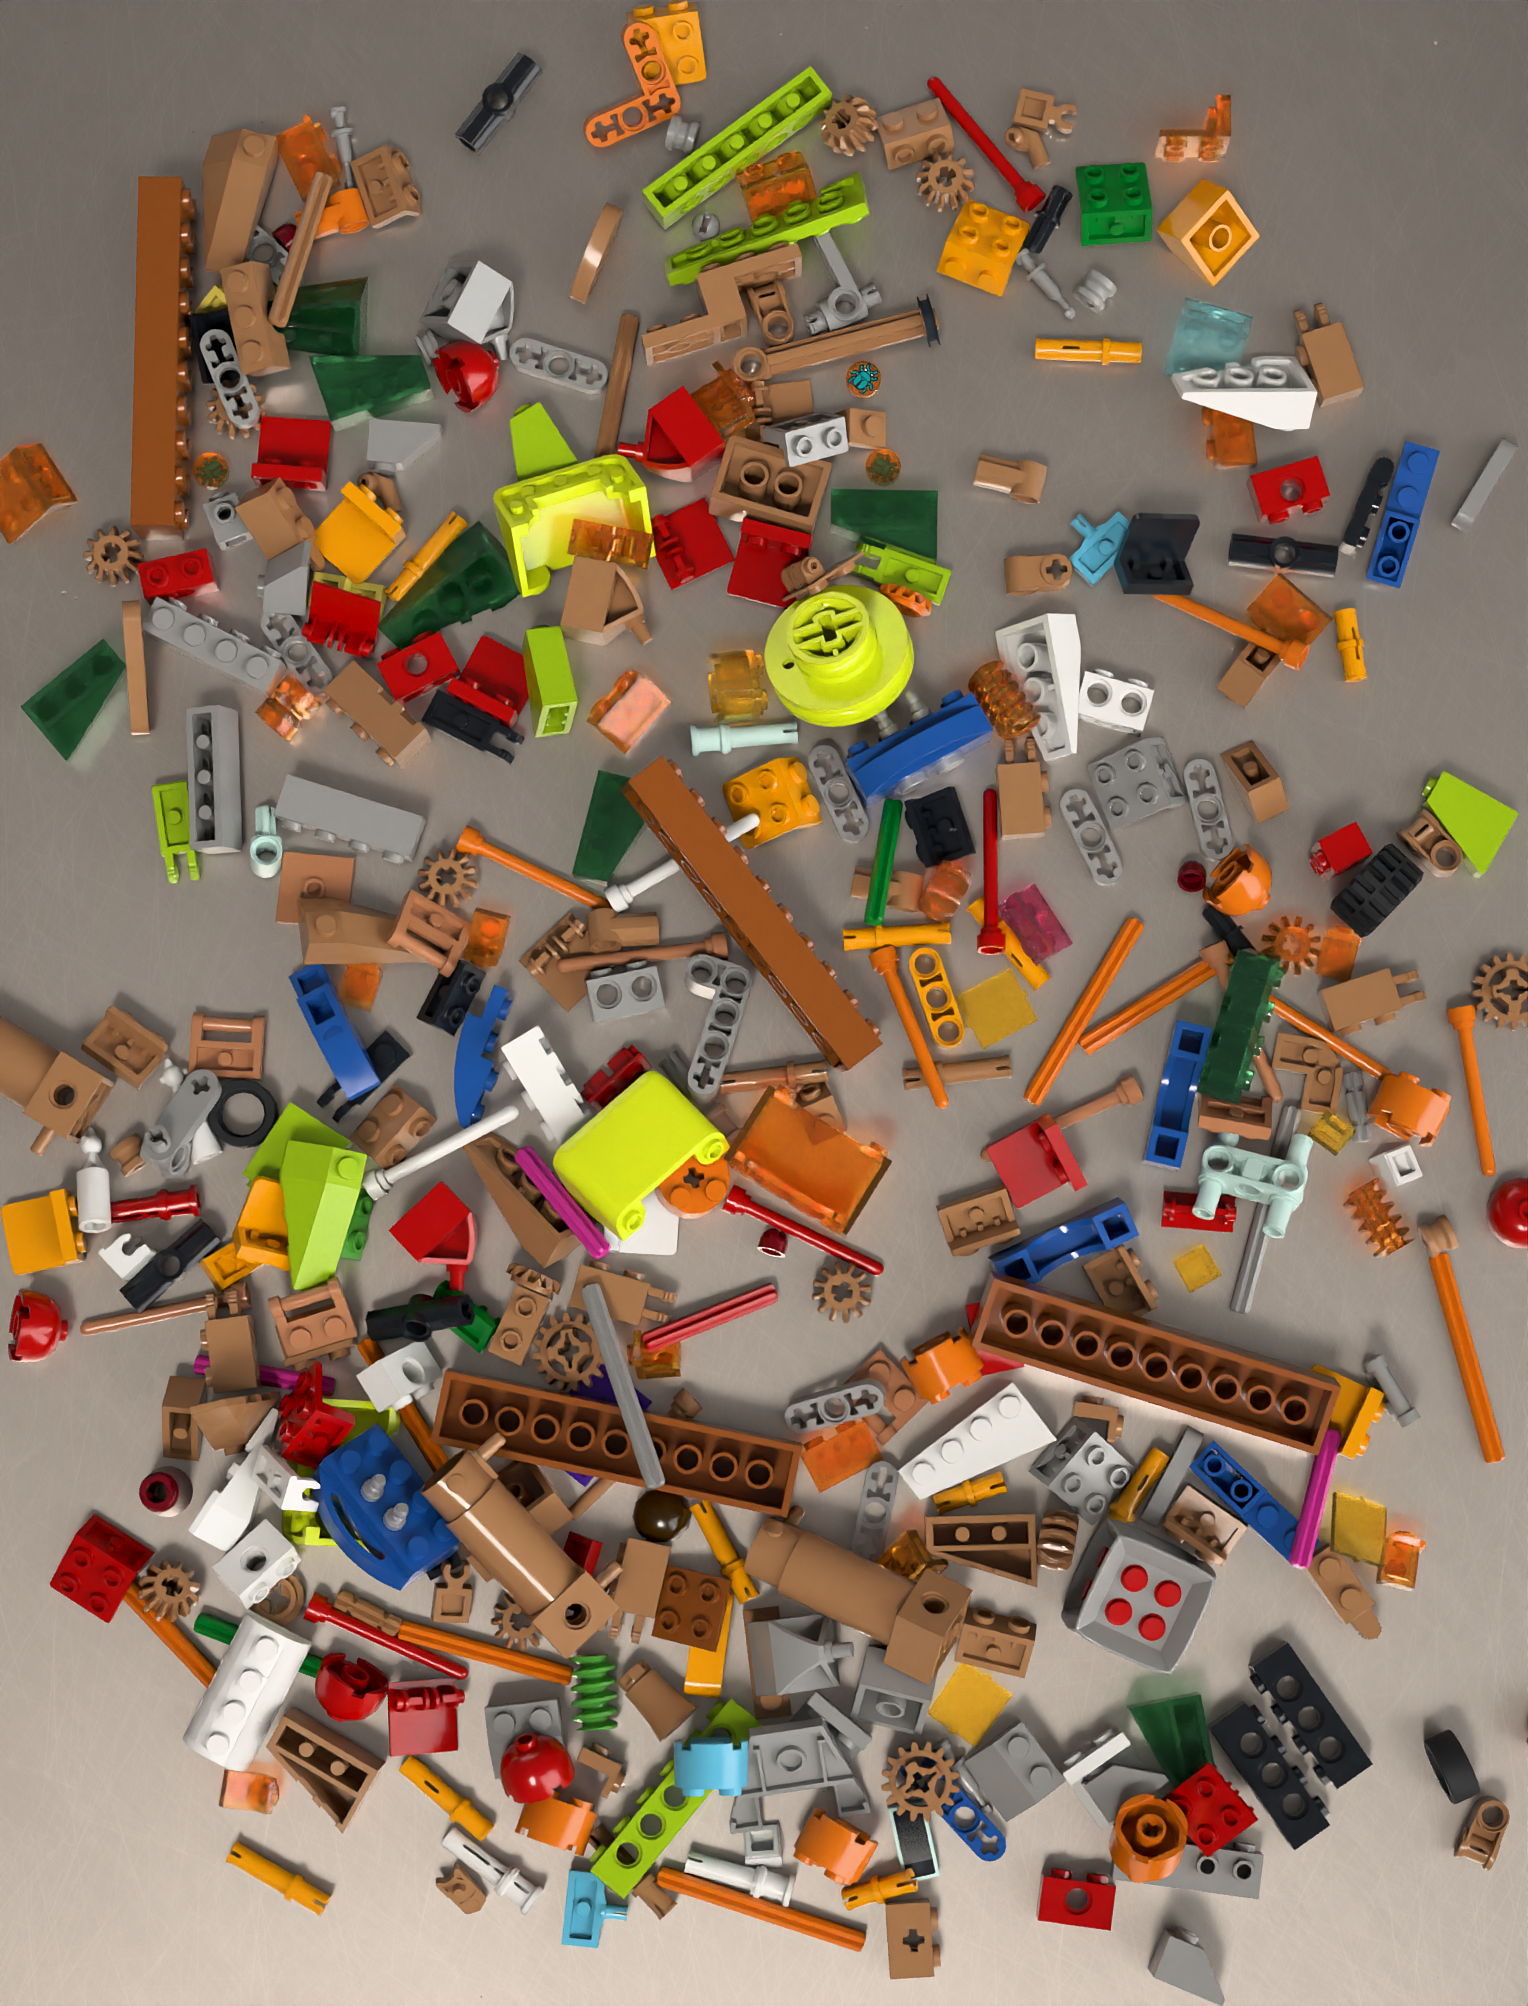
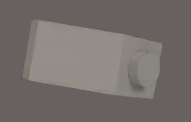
[366,419,443,475]
[257,541,312,616]
[1081,1763,1169,1823]

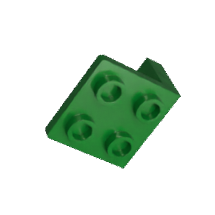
[1075,162,1153,246]

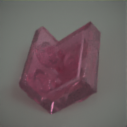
[998,884,1073,966]

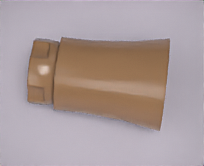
[617,1659,698,1743]

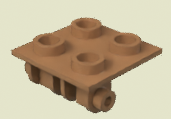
[740,380,814,448]
[781,551,864,602]
[519,912,616,1012]

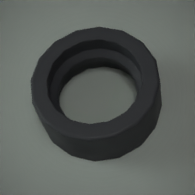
[208,1079,279,1149]
[1424,1729,1480,1804]

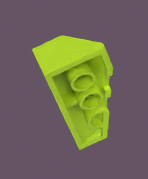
[279,1140,367,1291]

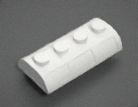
[183,1609,312,1772]

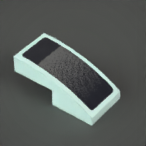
[887,1798,940,1883]

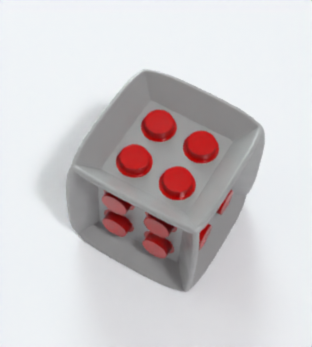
[1061,1517,1216,1675]

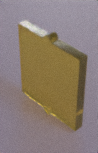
[955,969,1038,1050]
[1330,1491,1387,1568]
[928,1663,1013,1748]

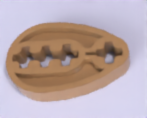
[569,202,624,304]

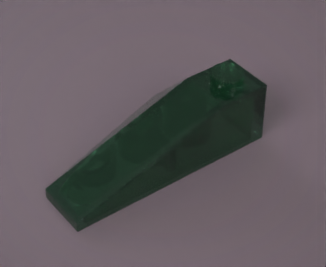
[378,521,520,650]

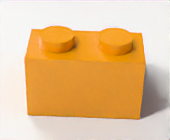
[1156,179,1260,287]

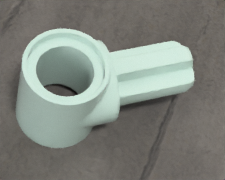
[250,805,283,878]

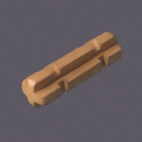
[334,1590,403,1636]

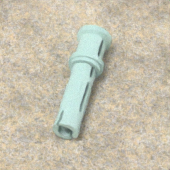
[690,721,798,757]

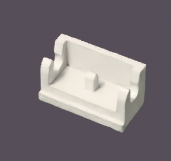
[98,1234,160,1281]
[251,1445,321,1512]

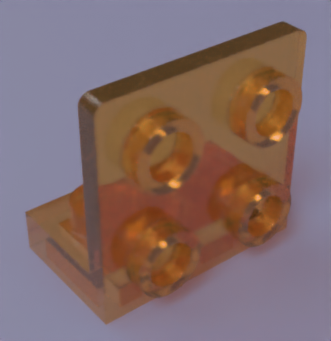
[1155,95,1231,162]
[0,443,78,544]

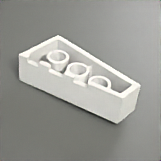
[501,1025,593,1146]
[897,1382,1057,1500]

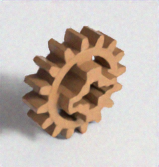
[1471,952,1528,1031]
[532,1313,605,1392]
[881,1741,960,1822]

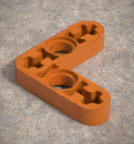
[583,20,681,148]

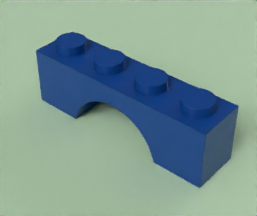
[1142,1020,1213,1171]
[988,1197,1139,1284]

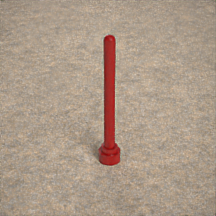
[927,77,1046,213]
[977,788,1006,955]
[722,1184,884,1276]
[303,1592,468,1680]

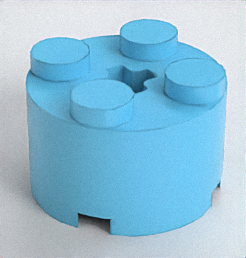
[674,1737,748,1797]

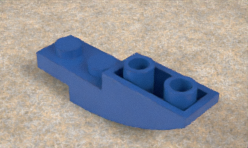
[1365,441,1440,588]
[288,964,381,1101]
[454,985,513,1129]
[1189,1440,1320,1569]

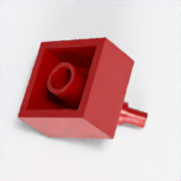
[617,386,725,483]
[388,1181,478,1291]

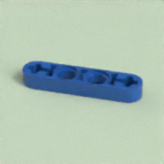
[899,1747,1006,1862]

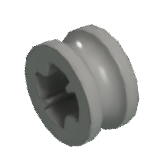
[414,329,439,365]

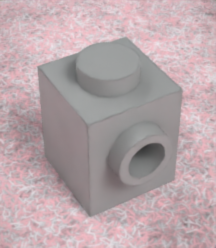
[203,491,254,551]

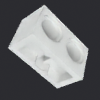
[1078,669,1154,737]

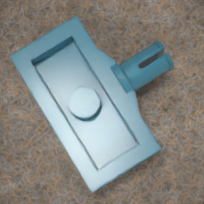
[1069,511,1130,587]
[561,1869,628,1948]

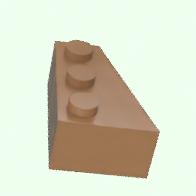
[323,660,432,769]
[924,1513,1037,1587]
[266,1707,386,1834]

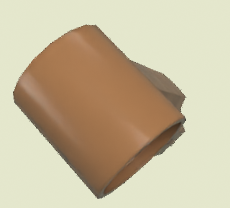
[973,454,1048,504]
[850,866,924,913]
[586,908,659,954]

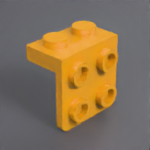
[626,0,706,88]
[937,200,1030,297]
[314,481,406,584]
[722,756,822,849]
[232,1176,289,1271]
[1,1189,87,1275]
[1310,1365,1386,1459]

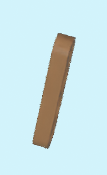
[122,600,150,735]

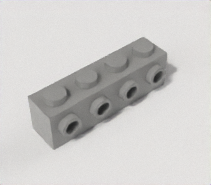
[142,597,287,700]
[186,705,242,854]
[274,774,426,864]
[1110,1841,1264,1899]

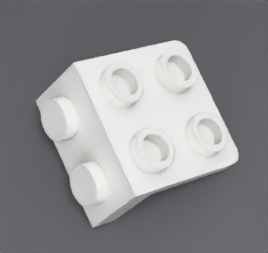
[598,1189,679,1256]
[1060,1729,1159,1829]

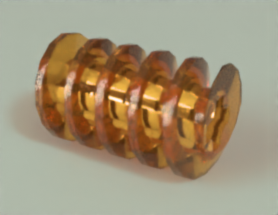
[968,661,1040,739]
[1343,1177,1416,1259]

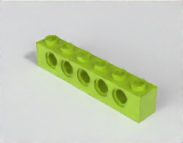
[642,66,832,230]
[589,1698,763,1899]

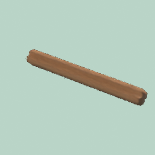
[268,172,333,328]
[594,314,639,459]

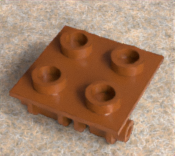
[651,1565,732,1652]

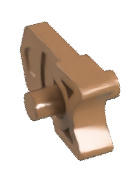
[435,1863,486,1914]

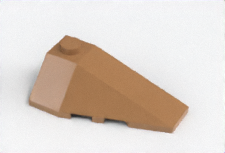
[202,128,279,274]
[189,1391,281,1456]

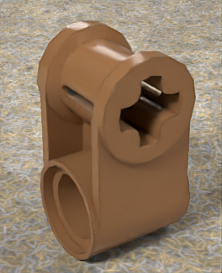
[746,278,794,348]
[1004,554,1073,596]
[1396,809,1463,878]
[1453,1795,1510,1871]

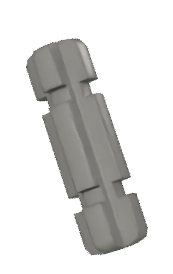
[1343,1071,1372,1142]

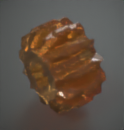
[918,860,971,923]
[1260,916,1321,977]

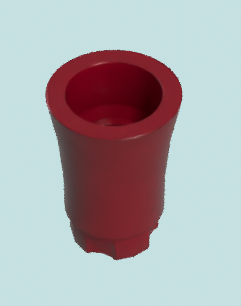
[139,1466,193,1517]

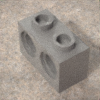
[584,960,665,1023]

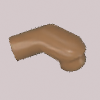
[1004,126,1050,169]
[357,471,403,514]

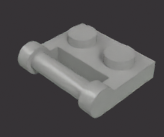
[1363,1354,1420,1428]

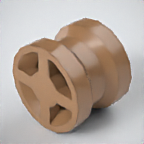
[108,1133,148,1177]
[1417,1214,1459,1258]

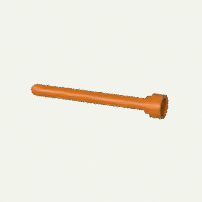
[1152,595,1310,671]
[455,825,613,910]
[868,946,949,1109]
[1241,975,1392,1082]
[1446,1005,1496,1177]

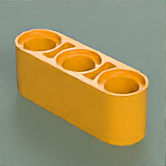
[908,947,965,1050]
[684,1593,734,1699]

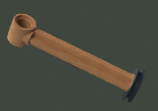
[733,294,940,388]

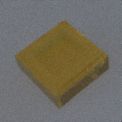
[1307,1110,1356,1156]
[1172,1244,1222,1294]

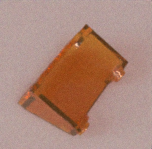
[723,1084,892,1238]

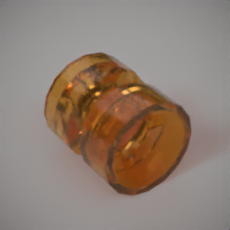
[255,675,322,742]

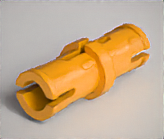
[1333,608,1368,682]
[932,1470,1008,1516]
[841,1868,918,1911]

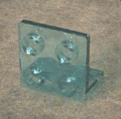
[1163,297,1253,377]

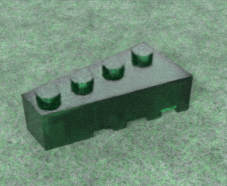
[1196,945,1285,1104]

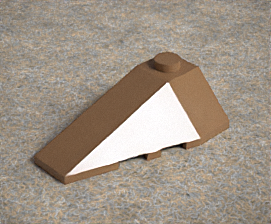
[296,898,445,965]
[462,1132,598,1268]

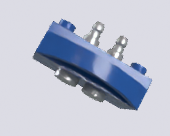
[845,689,993,809]
[311,1423,462,1591]

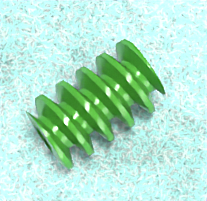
[570,1654,618,1731]

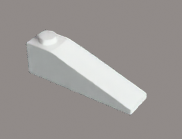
[1171,356,1317,431]
[995,613,1081,761]
[188,1407,281,1553]

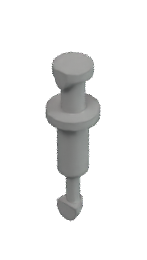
[329,106,355,189]
[1015,248,1075,320]
[933,1738,993,1813]

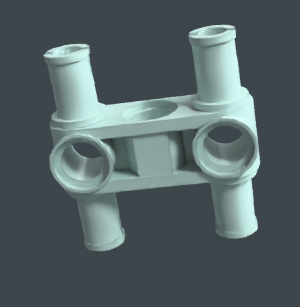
[1192,1132,1314,1238]

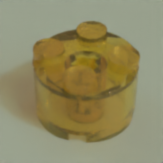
[707,649,768,724]

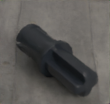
[1023,185,1073,254]
[1202,905,1261,969]

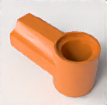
[294,188,369,240]

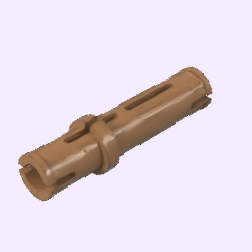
[902,1054,1012,1091]
[720,1059,829,1095]
[588,1823,677,1920]

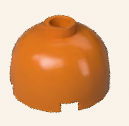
[1202,844,1272,917]

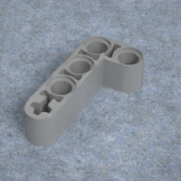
[684,954,752,1104]

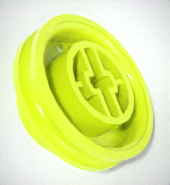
[764,585,914,727]

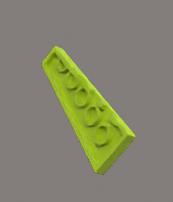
[665,172,870,287]

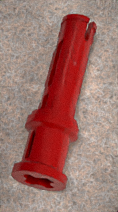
[110,1184,202,1224]

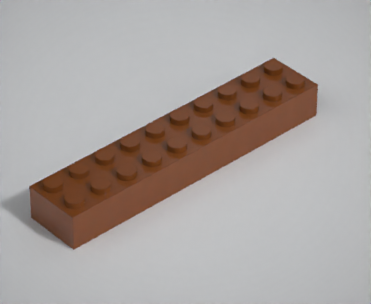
[130,176,197,540]
[619,756,883,1073]
[968,1271,1341,1455]
[430,1368,802,1518]

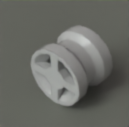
[665,115,701,155]
[1072,269,1117,314]

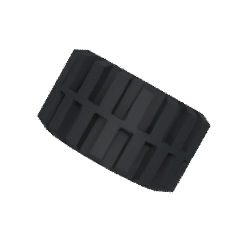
[1330,843,1424,938]

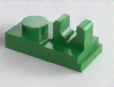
[433,1280,501,1354]

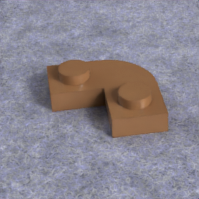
[1271,1032,1343,1117]

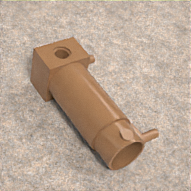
[0,1016,116,1156]
[420,1432,623,1659]
[744,1505,973,1685]

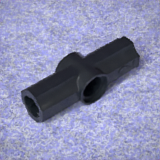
[455,52,543,155]
[1228,533,1338,578]
[119,1218,222,1314]
[365,1294,475,1342]

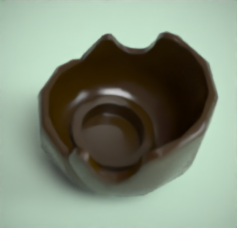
[632,1489,692,1542]

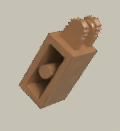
[1293,303,1364,408]
[235,477,325,572]
[995,737,1051,840]
[1317,968,1427,1037]
[569,1260,677,1326]
[200,1288,262,1393]
[608,1537,672,1644]
[1303,1543,1382,1640]

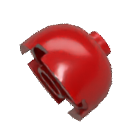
[433,340,500,413]
[1486,1177,1528,1249]
[8,1289,68,1363]
[314,1653,388,1722]
[499,1733,575,1803]

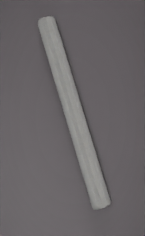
[1230,1105,1302,1314]
[581,1283,665,1490]

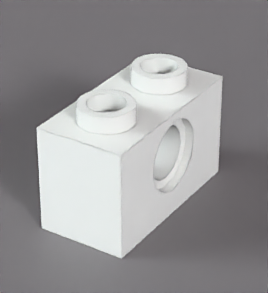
[356,1342,444,1413]
[211,1519,301,1610]

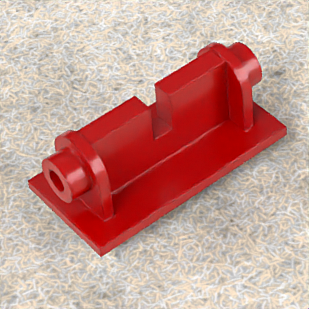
[580,1045,653,1113]
[1161,1191,1237,1233]

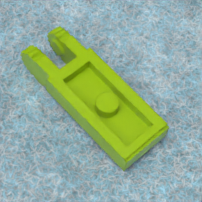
[850,542,952,606]
[151,780,200,884]

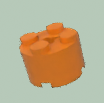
[1366,1071,1451,1147]
[655,1155,730,1219]
[900,1326,984,1404]
[515,1789,598,1856]
[1109,1794,1188,1883]
[793,1807,879,1886]

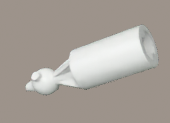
[158,1059,223,1164]
[76,1128,112,1233]

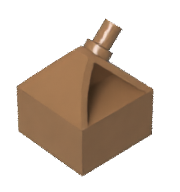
[560,556,654,646]

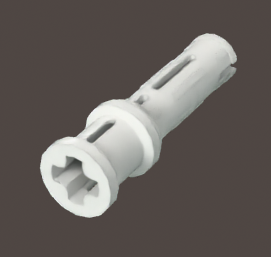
[440,1826,544,1915]
[684,1849,797,1907]

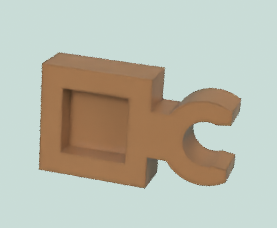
[1012,88,1077,134]
[431,1559,473,1623]

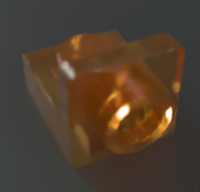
[1314,926,1362,982]
[338,963,384,1013]

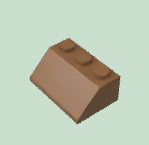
[709,434,832,535]
[459,1460,574,1582]

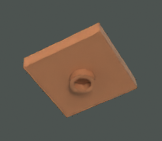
[275,851,355,925]

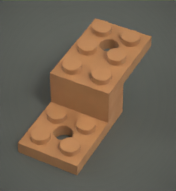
[641,242,802,367]

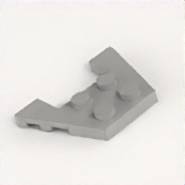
[729,1718,871,1834]

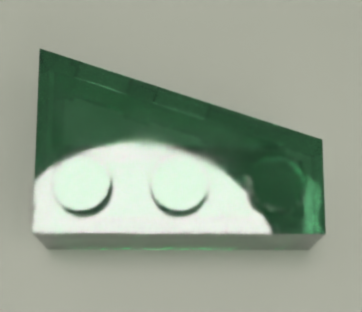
[267,277,368,359]
[309,355,435,432]
[830,489,938,565]
[20,639,126,763]
[572,770,648,887]
[1125,1692,1215,1790]

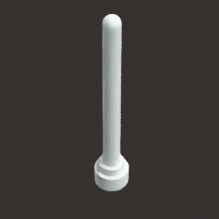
[603,813,760,914]
[362,1105,518,1200]

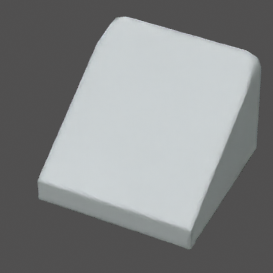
[1369,1143,1423,1192]
[743,1823,783,1870]

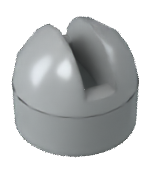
[692,211,720,241]

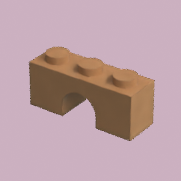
[219,261,291,377]

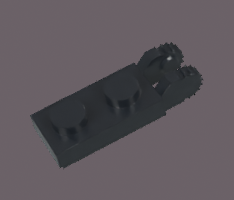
[1339,456,1395,556]
[421,689,525,765]
[316,1030,412,1124]

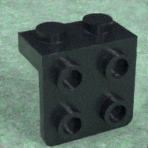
[1113,513,1200,595]

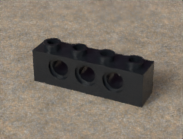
[1249,1641,1373,1789]
[1207,1701,1330,1850]

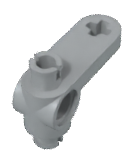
[802,231,882,336]
[140,1069,222,1180]

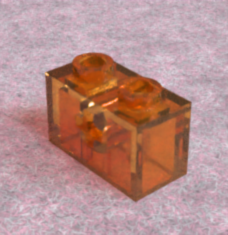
[567,519,654,570]

